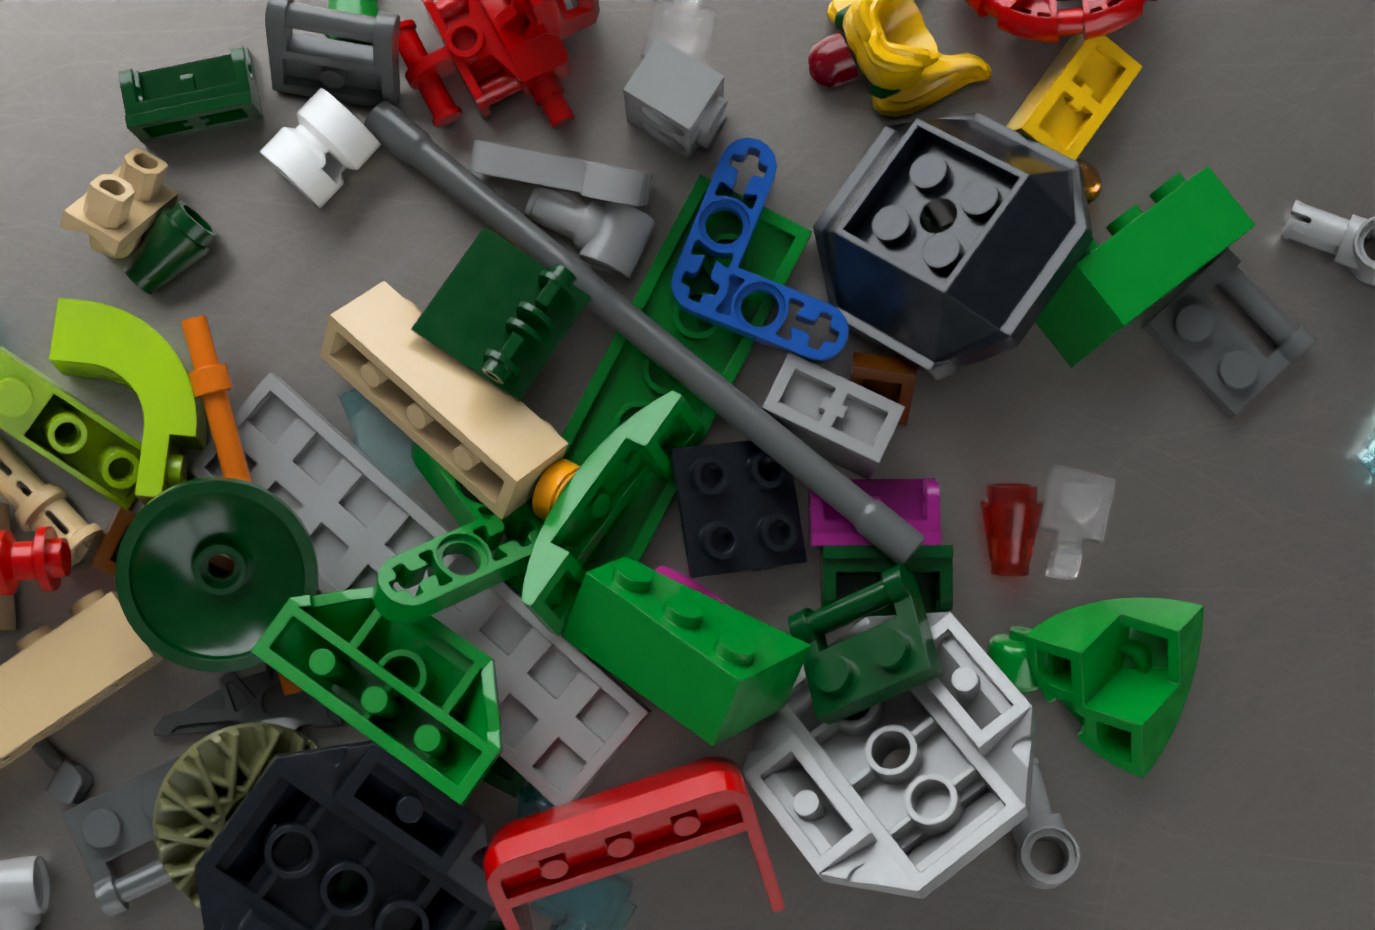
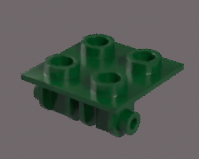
[411,226,591,401]

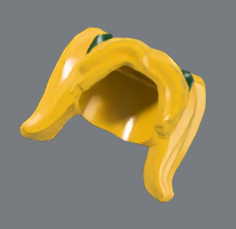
[827,0,992,117]

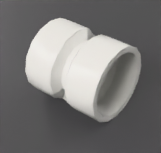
[259,88,381,209]

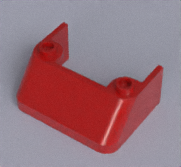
[483,757,786,930]

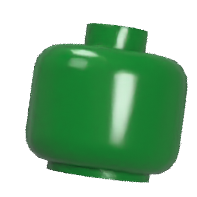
[987,626,1040,694]

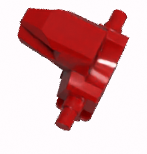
[398,0,600,129]

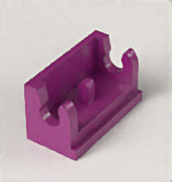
[808,478,941,549]

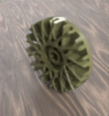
[152,722,332,909]

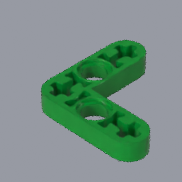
[372,441,543,624]

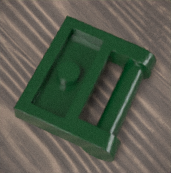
[788,563,943,725]

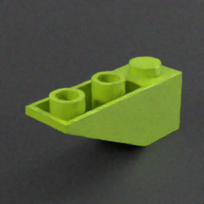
[0,345,142,509]

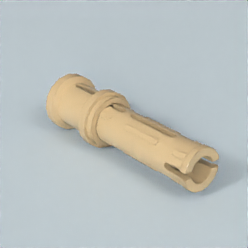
[0,437,104,567]

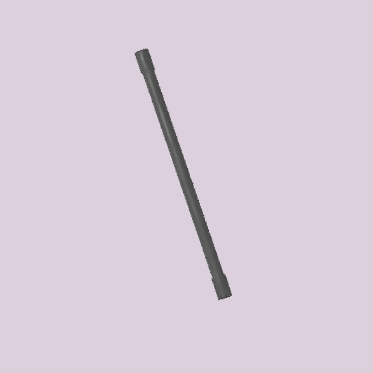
[364,100,926,565]

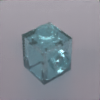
[531,874,637,930]

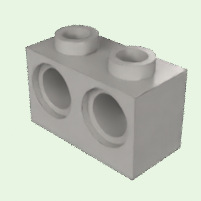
[623,35,728,160]

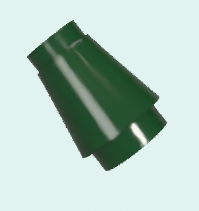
[123,201,217,295]

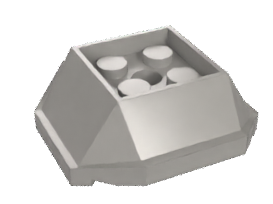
[742,612,1036,899]

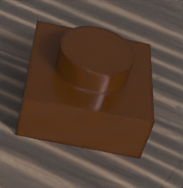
[849,352,917,426]

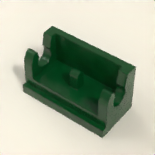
[119,46,264,143]
[820,545,953,619]

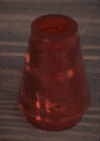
[980,483,1044,576]

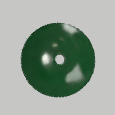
[115,477,319,673]

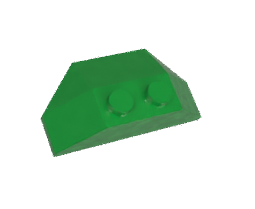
[250,587,503,806]

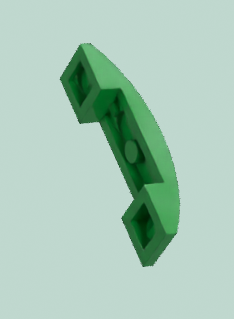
[521,391,705,636]

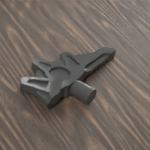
[154,664,344,737]

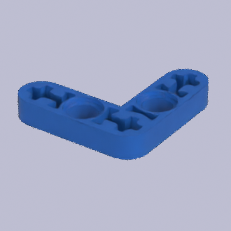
[671,138,849,364]

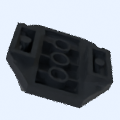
[813,112,1093,381]
[195,740,496,930]

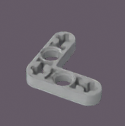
[469,139,654,206]

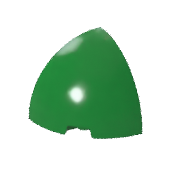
[1025,597,1204,779]

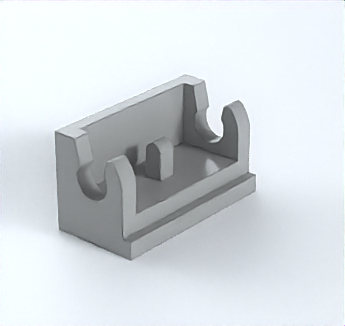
[762,352,905,479]

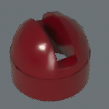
[808,32,859,88]

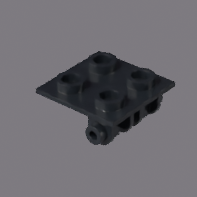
[670,440,807,578]

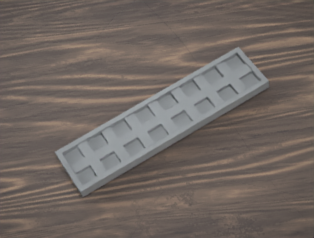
[187,372,652,807]

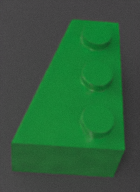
[1035,166,1256,368]

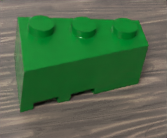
[561,557,812,747]

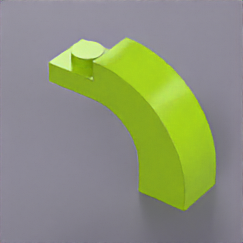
[49,298,207,505]

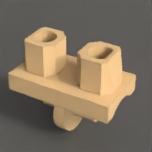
[60,148,178,258]

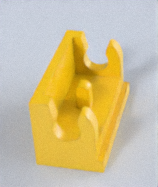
[1006,34,1143,160]

